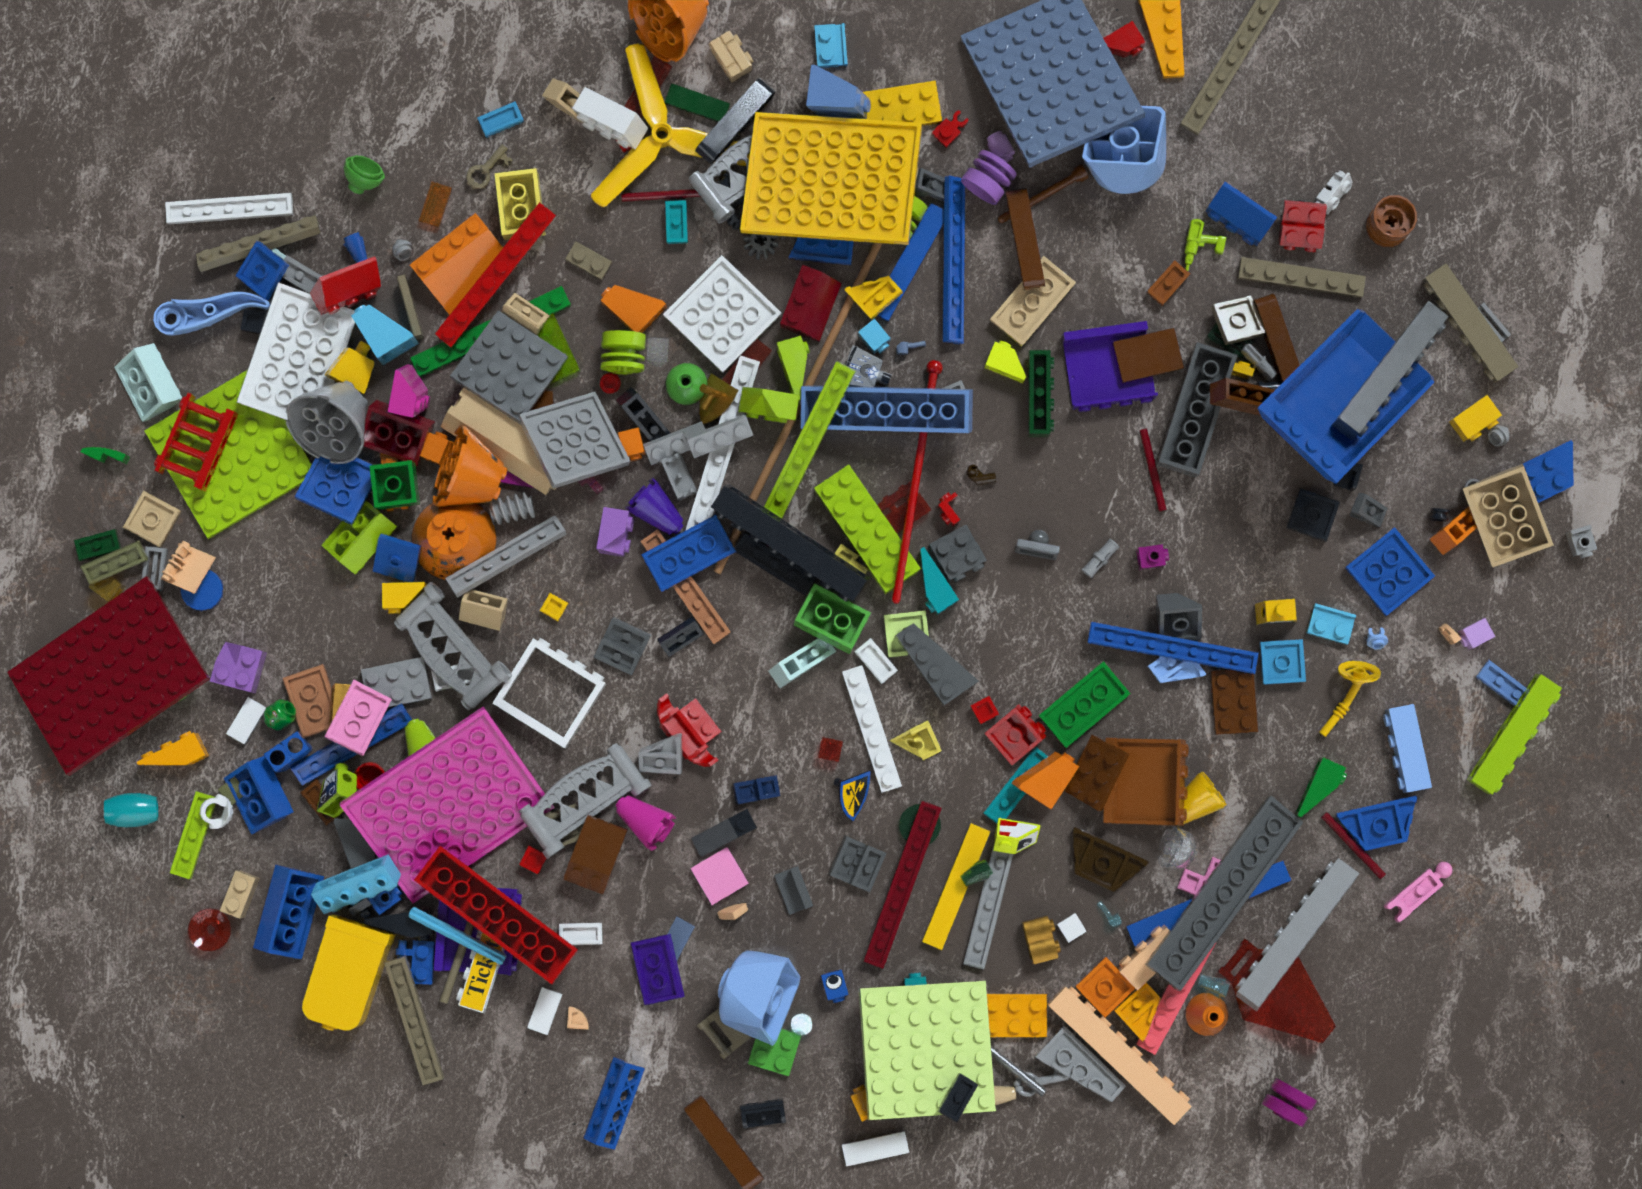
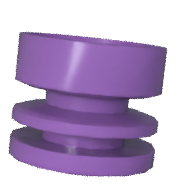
[961,150,1017,205]

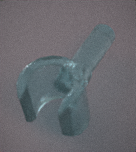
[1097,901,1122,927]

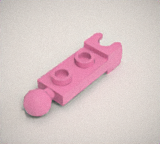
[1384,861,1452,922]

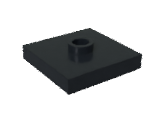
[1286,488,1340,542]

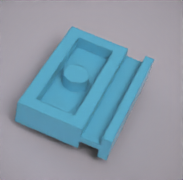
[814,23,848,68]
[1306,603,1356,645]

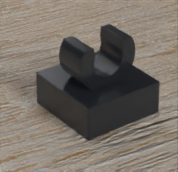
[348,898,371,919]

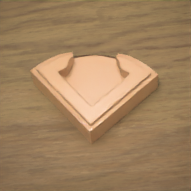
[1439,624,1462,645]
[717,903,748,920]
[567,1006,589,1030]

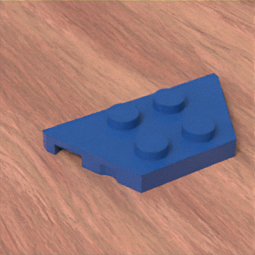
[1523,440,1574,503]
[1335,796,1417,851]

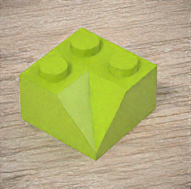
[738,387,799,423]

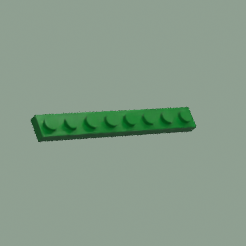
[410,286,571,378]

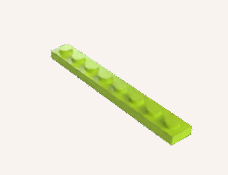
[764,361,856,519]

